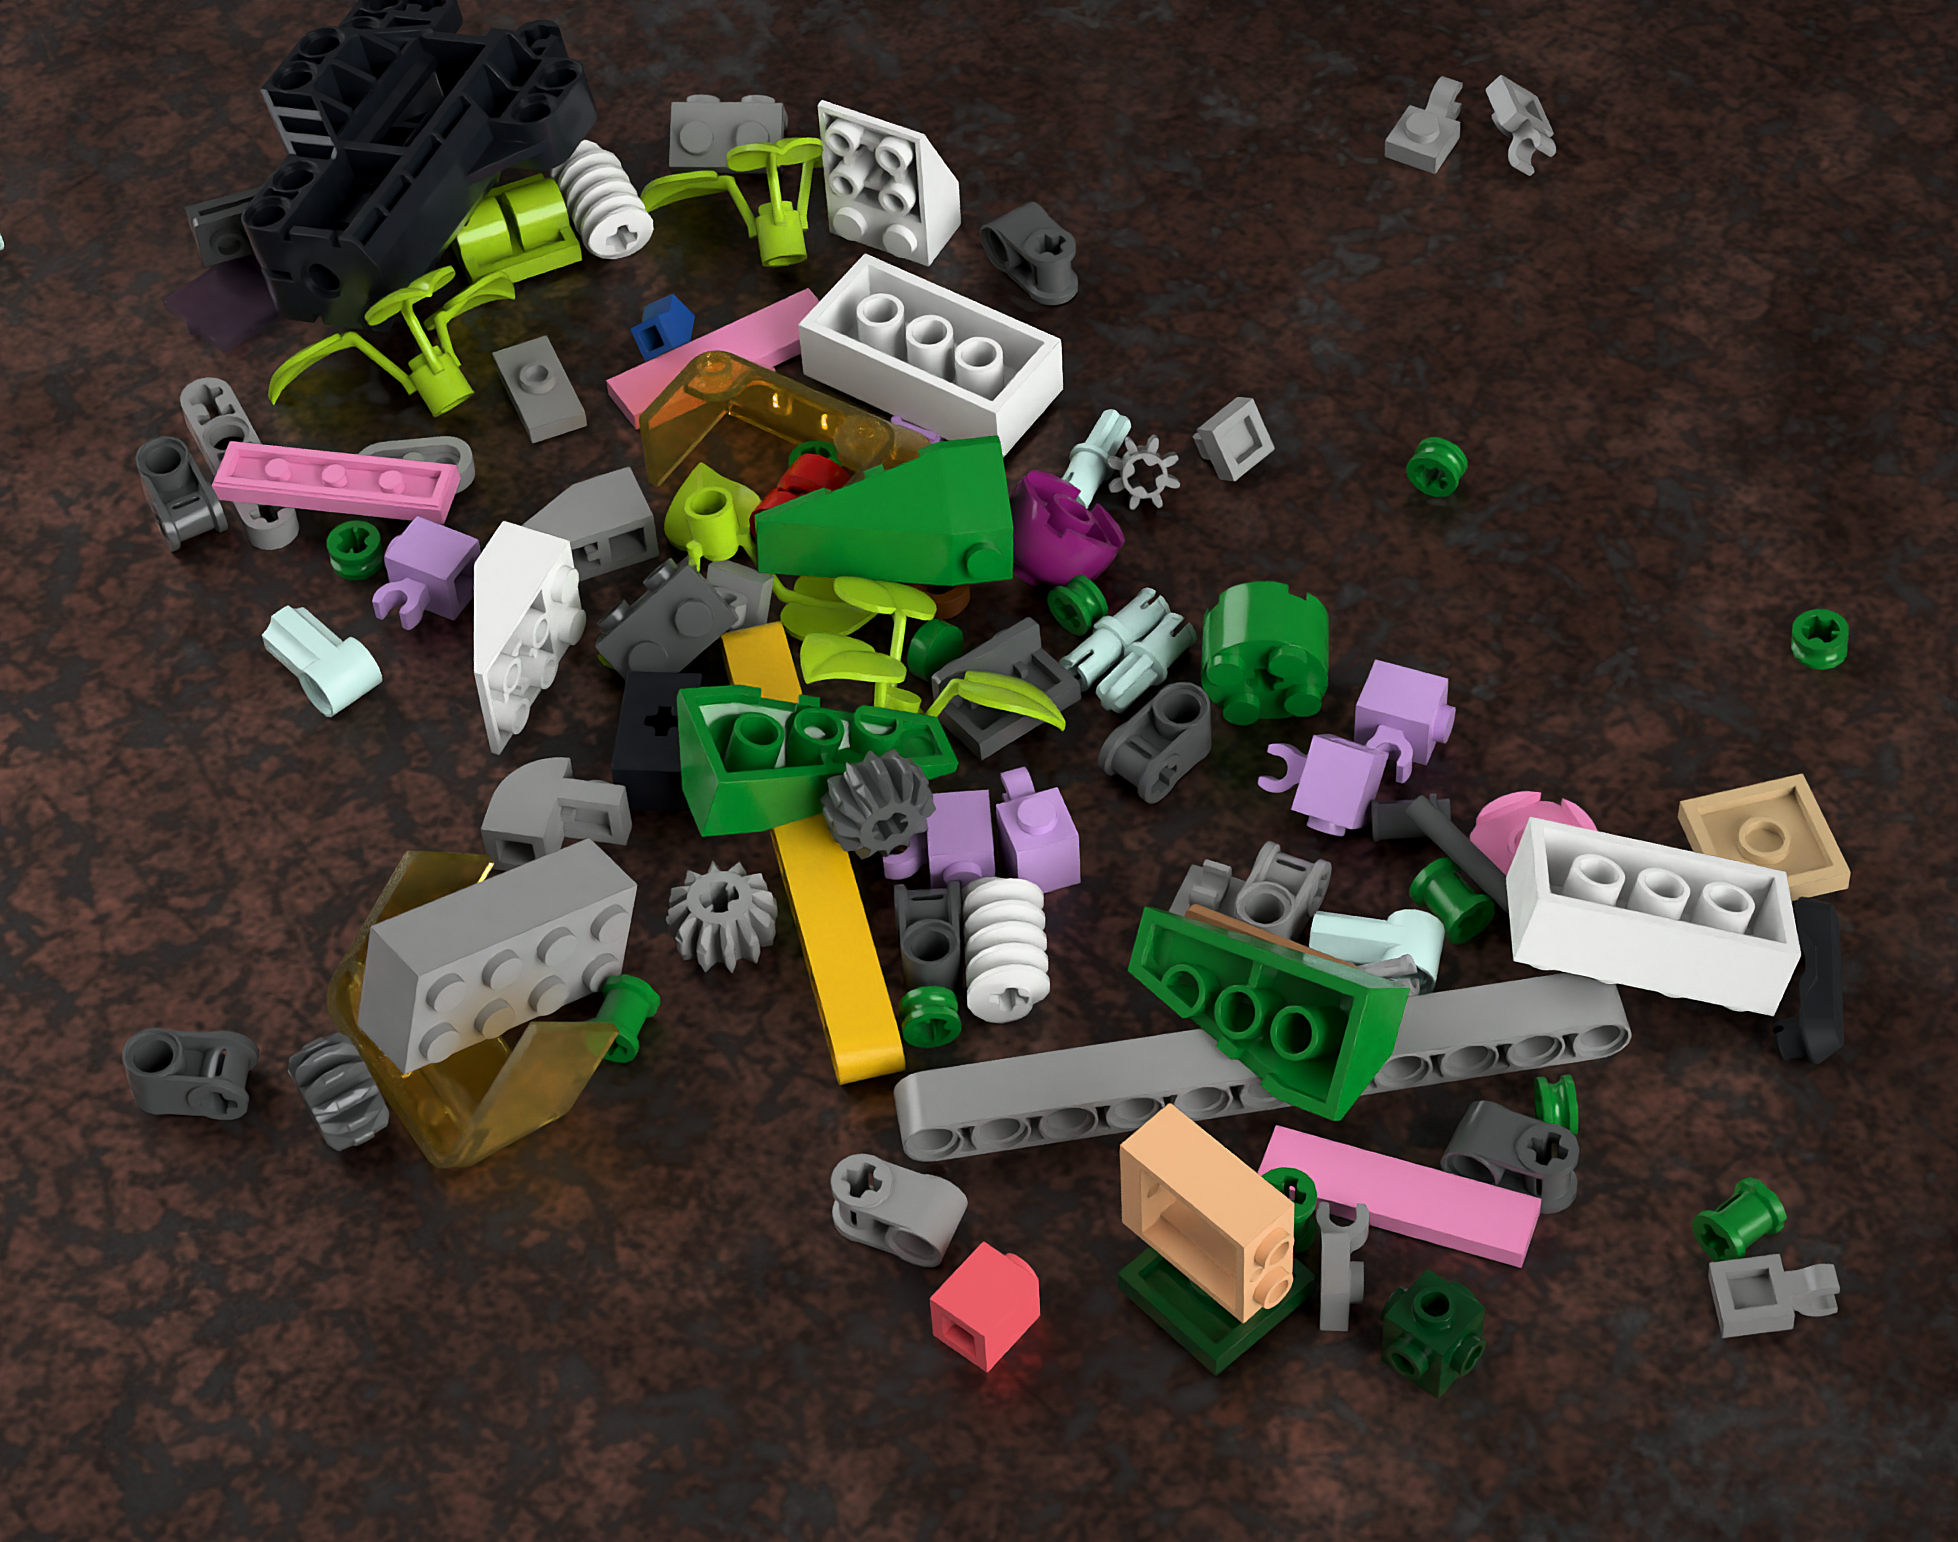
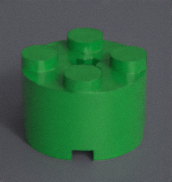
[1201,581,1329,726]

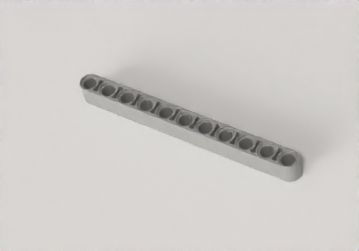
[894,973,1632,1162]

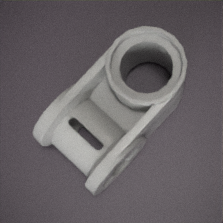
[1234,841,1332,942]
[830,1154,968,1267]

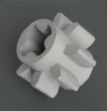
[1107,434,1180,510]

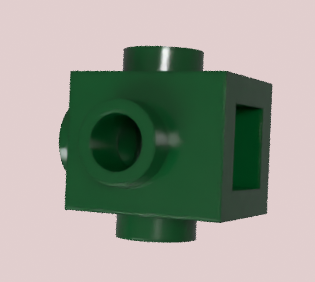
[1380,1268,1486,1399]

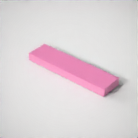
[606,288,820,430]
[212,441,461,524]
[1258,1125,1542,1268]

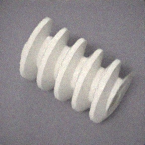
[549,140,654,259]
[961,877,1050,1024]

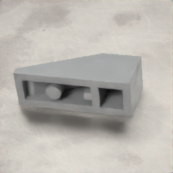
[522,466,659,582]

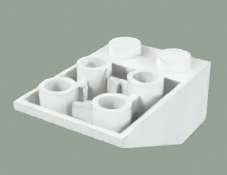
[818,100,961,267]
[474,521,586,755]

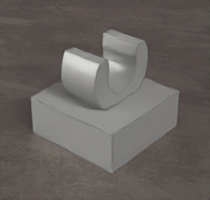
[1192,397,1275,481]
[706,560,774,631]
[1168,859,1246,918]

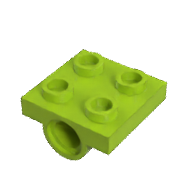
[450,173,582,284]

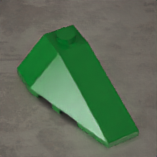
[755,435,1013,586]
[677,684,959,837]
[1128,907,1410,1121]

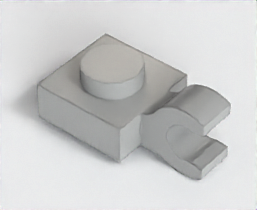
[1485,75,1556,176]
[1385,76,1462,174]
[1316,1202,1369,1331]
[1708,1254,1840,1338]

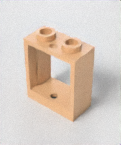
[1120,1103,1295,1324]

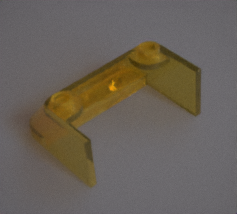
[638,350,931,487]
[327,850,619,1168]

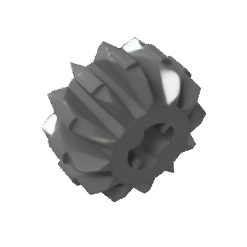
[820,749,936,860]
[288,1032,389,1151]

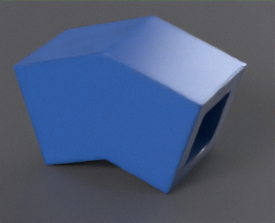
[630,293,695,362]

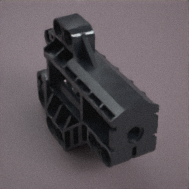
[241,0,598,333]

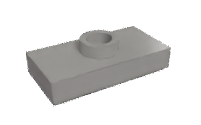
[492,335,587,444]

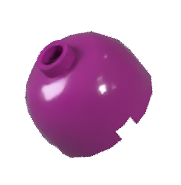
[1009,470,1125,587]

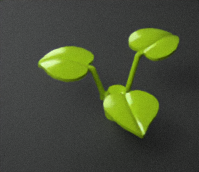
[640,137,824,267]
[268,266,515,417]
[598,462,878,670]
[800,576,1066,732]

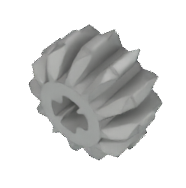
[666,861,778,973]

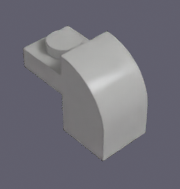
[481,757,632,871]

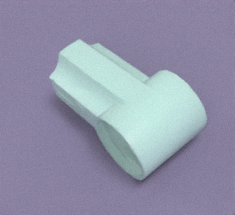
[262,605,382,717]
[1309,909,1445,995]

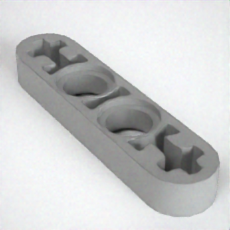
[180,377,300,550]

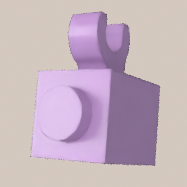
[372,516,481,630]
[1354,659,1456,783]
[1257,734,1389,836]
[996,766,1081,894]
[883,789,995,895]

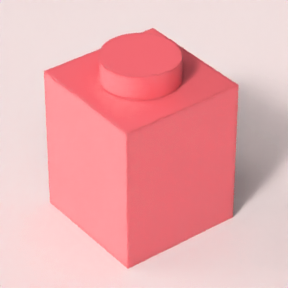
[930,1241,1040,1373]

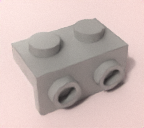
[669,95,788,174]

